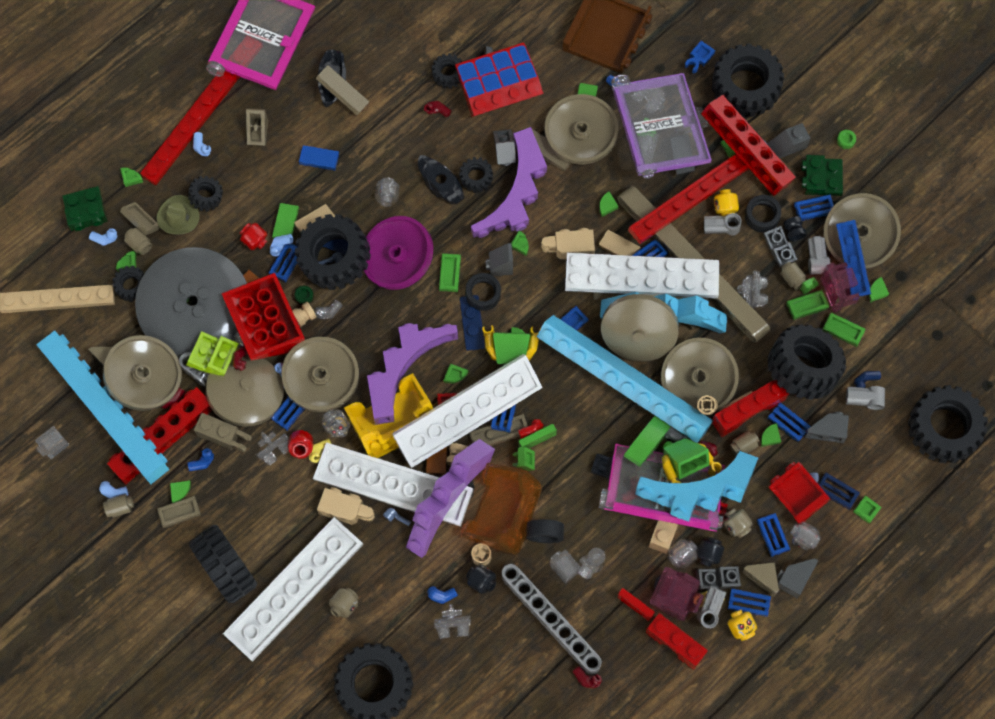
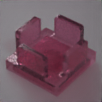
[821,262,860,312]
[650,567,704,621]

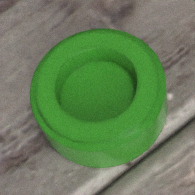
[837,130,856,149]

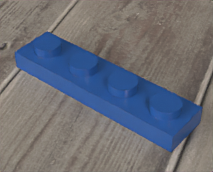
[836,220,871,298]

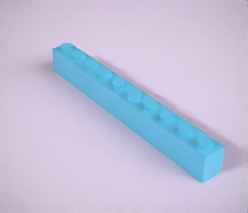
[537,315,713,443]
[36,331,169,484]

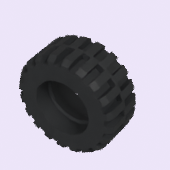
[712,44,784,117]
[295,214,371,290]
[767,324,846,400]
[908,385,988,463]
[188,525,257,603]
[334,643,413,719]

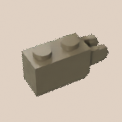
[194,413,252,452]

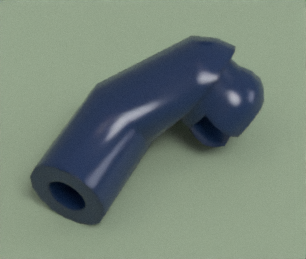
[853,371,881,388]

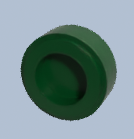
[294,285,314,305]

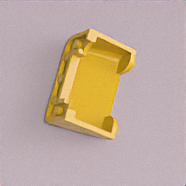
[344,373,433,458]

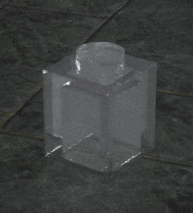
[35,426,69,459]
[550,549,581,584]

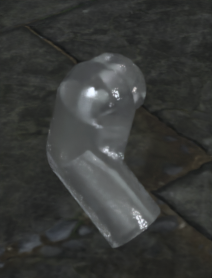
[314,300,343,319]

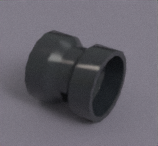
[783,216,807,242]

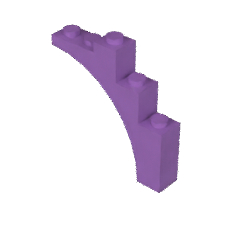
[471,127,547,238]
[367,323,458,425]
[406,439,495,558]

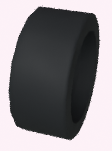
[745,195,782,233]
[465,273,501,311]
[526,519,564,543]

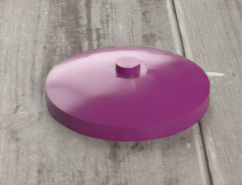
[363,216,433,290]

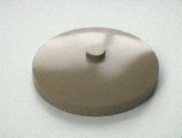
[545,94,619,164]
[824,193,901,269]
[601,294,679,361]
[103,335,182,411]
[281,337,359,412]
[661,338,739,415]
[206,354,284,427]

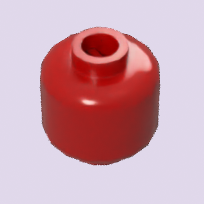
[239,223,268,250]
[288,430,314,459]

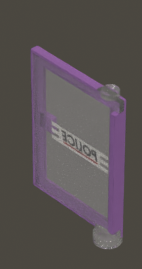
[611,73,711,179]

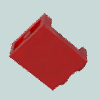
[769,462,831,524]

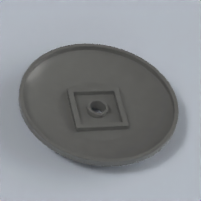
[135,247,247,358]

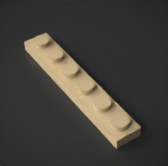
[0,285,115,313]

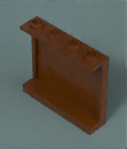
[563,0,653,74]

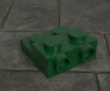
[801,155,843,196]
[62,186,108,231]

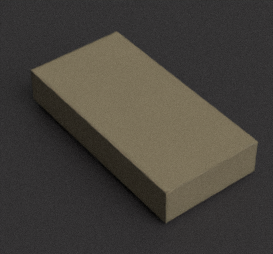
[120,202,159,236]
[157,496,201,528]

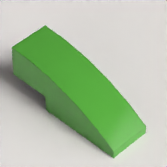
[624,416,671,467]

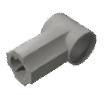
[704,213,741,236]
[808,236,830,275]
[846,386,885,410]
[697,586,726,628]

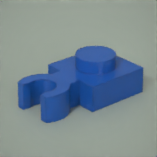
[685,41,716,74]

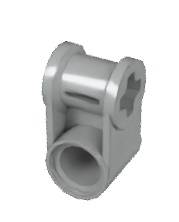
[179,352,209,387]

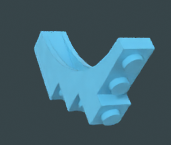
[600,292,727,333]
[635,451,758,522]

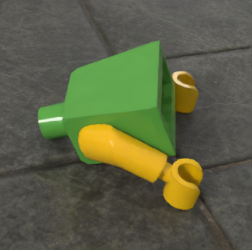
[482,325,541,365]
[662,438,722,483]

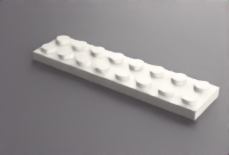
[565,253,719,298]
[392,354,542,468]
[313,443,473,527]
[223,517,363,662]

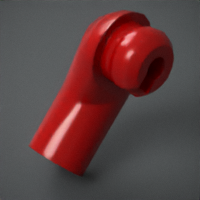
[518,419,544,439]

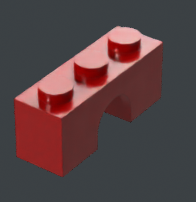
[646,613,708,670]

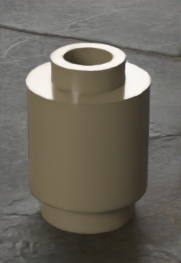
[124,228,152,255]
[780,262,806,291]
[729,430,759,456]
[103,493,134,518]

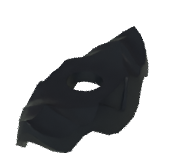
[318,49,346,108]
[418,155,465,204]

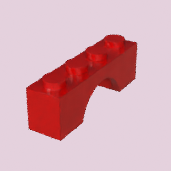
[712,380,789,437]

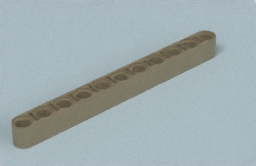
[617,185,770,343]

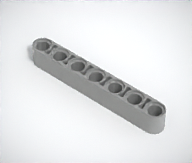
[502,564,602,674]

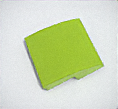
[186,331,238,376]

